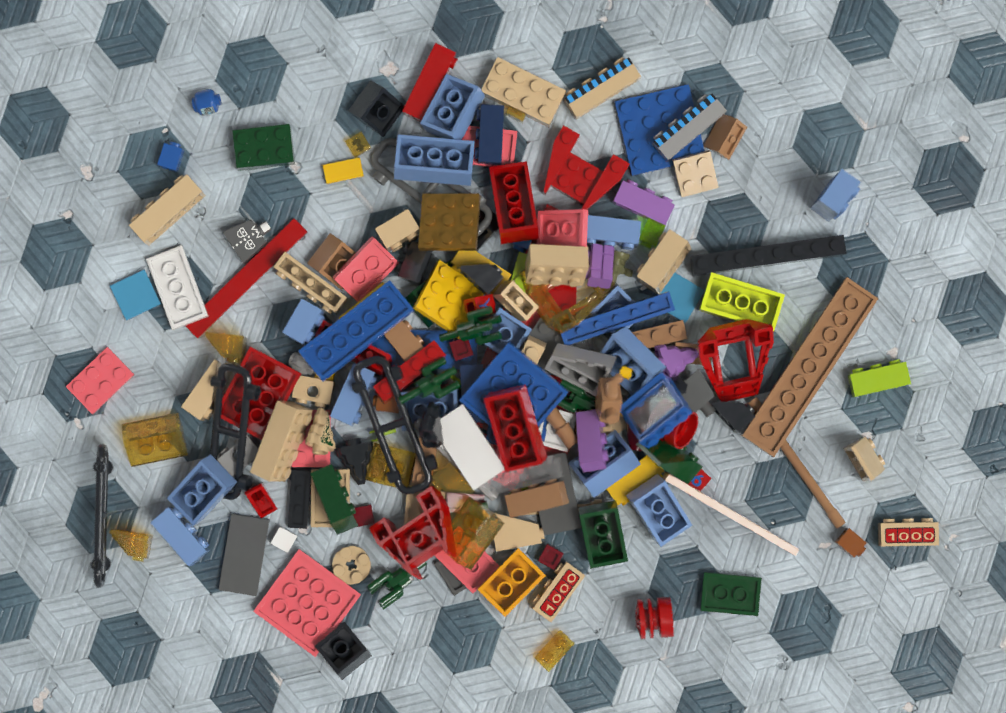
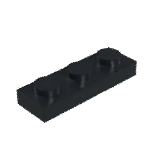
[288,470,311,529]

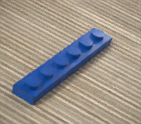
[559,291,675,345]

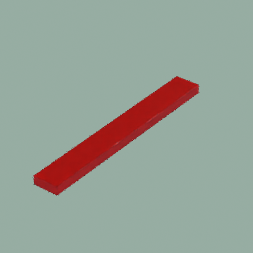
[186,218,308,339]

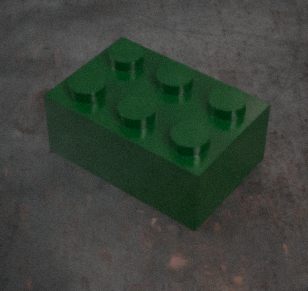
[232,124,295,171]
[578,500,628,569]

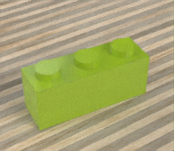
[847,359,911,397]

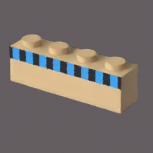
[564,57,641,120]

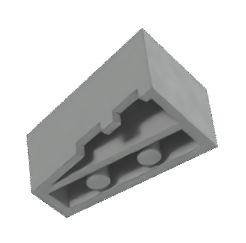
[544,343,617,396]

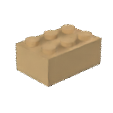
[636,229,691,295]
[525,244,589,287]

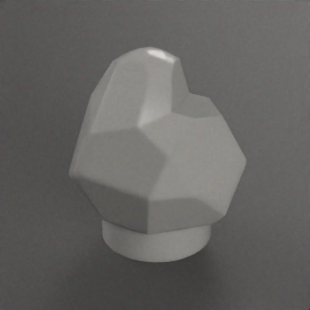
[289,352,314,375]

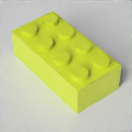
[699,272,785,332]

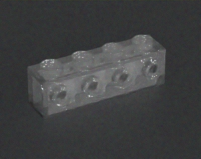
[485,455,565,496]

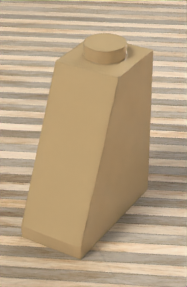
[489,513,545,551]

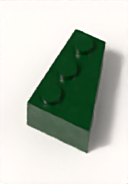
[310,464,358,535]

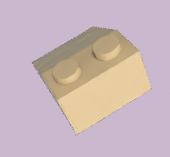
[181,359,221,421]
[843,436,885,481]

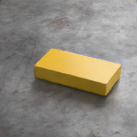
[323,157,364,184]

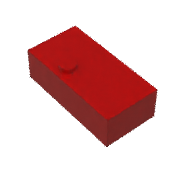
[489,161,539,244]
[484,384,547,472]

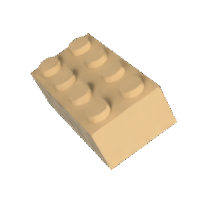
[481,57,566,128]
[129,174,206,246]
[250,400,313,481]

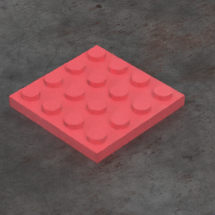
[253,549,361,657]

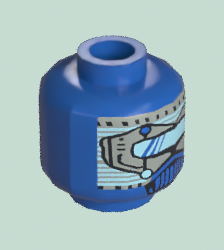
[192,89,222,116]

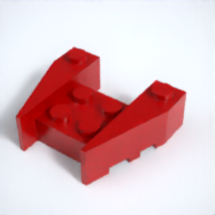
[543,125,630,210]
[369,486,457,580]

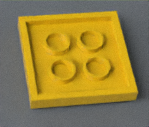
[413,260,484,339]

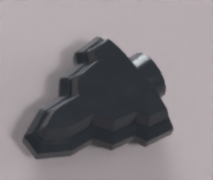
[418,402,443,448]
[335,438,374,485]

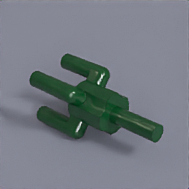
[439,306,502,345]
[397,357,460,405]
[558,378,596,412]
[367,561,427,610]

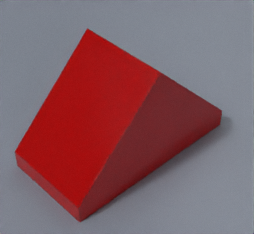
[244,483,277,518]

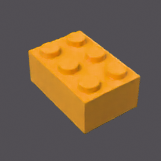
[478,548,546,617]

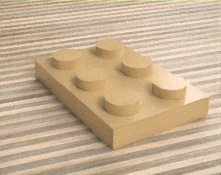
[311,469,350,527]

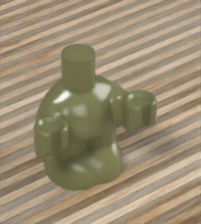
[612,250,633,283]

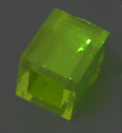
[639,218,666,249]

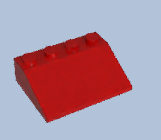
[221,346,302,440]

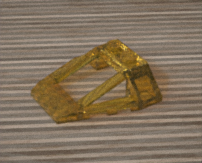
[520,270,615,334]

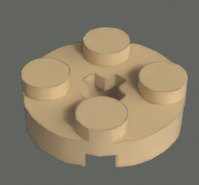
[332,546,371,585]

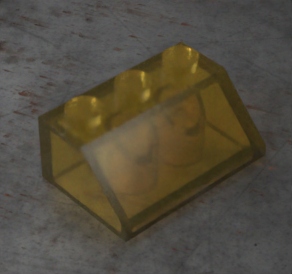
[122,413,188,467]
[443,496,505,570]

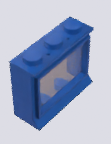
[620,372,693,449]

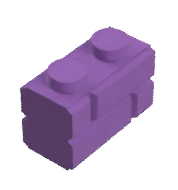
[585,244,614,289]

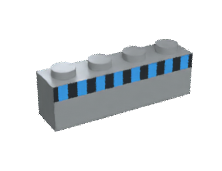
[652,93,727,162]

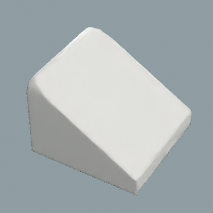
[271,527,297,553]

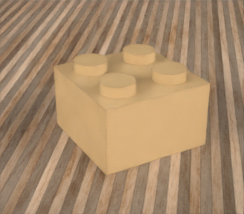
[375,209,420,252]

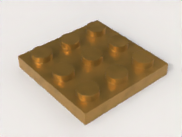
[418,194,481,251]

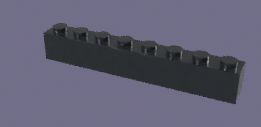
[690,235,847,276]

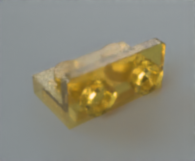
[535,630,575,672]

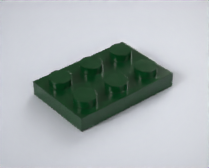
[700,572,762,616]

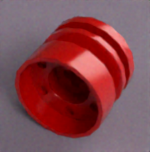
[648,399,698,449]
[635,597,674,639]

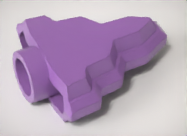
[654,344,699,378]

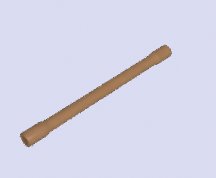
[748,397,846,529]

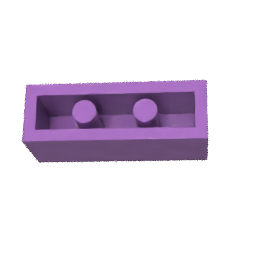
[613,180,675,227]
[576,409,609,472]

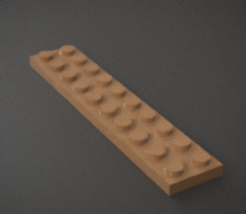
[741,277,878,457]

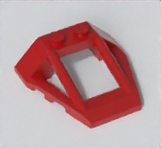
[698,319,774,402]

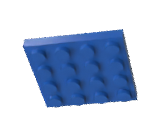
[614,84,705,176]
[459,341,569,427]

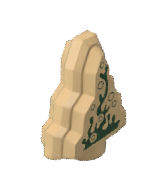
[305,407,335,455]

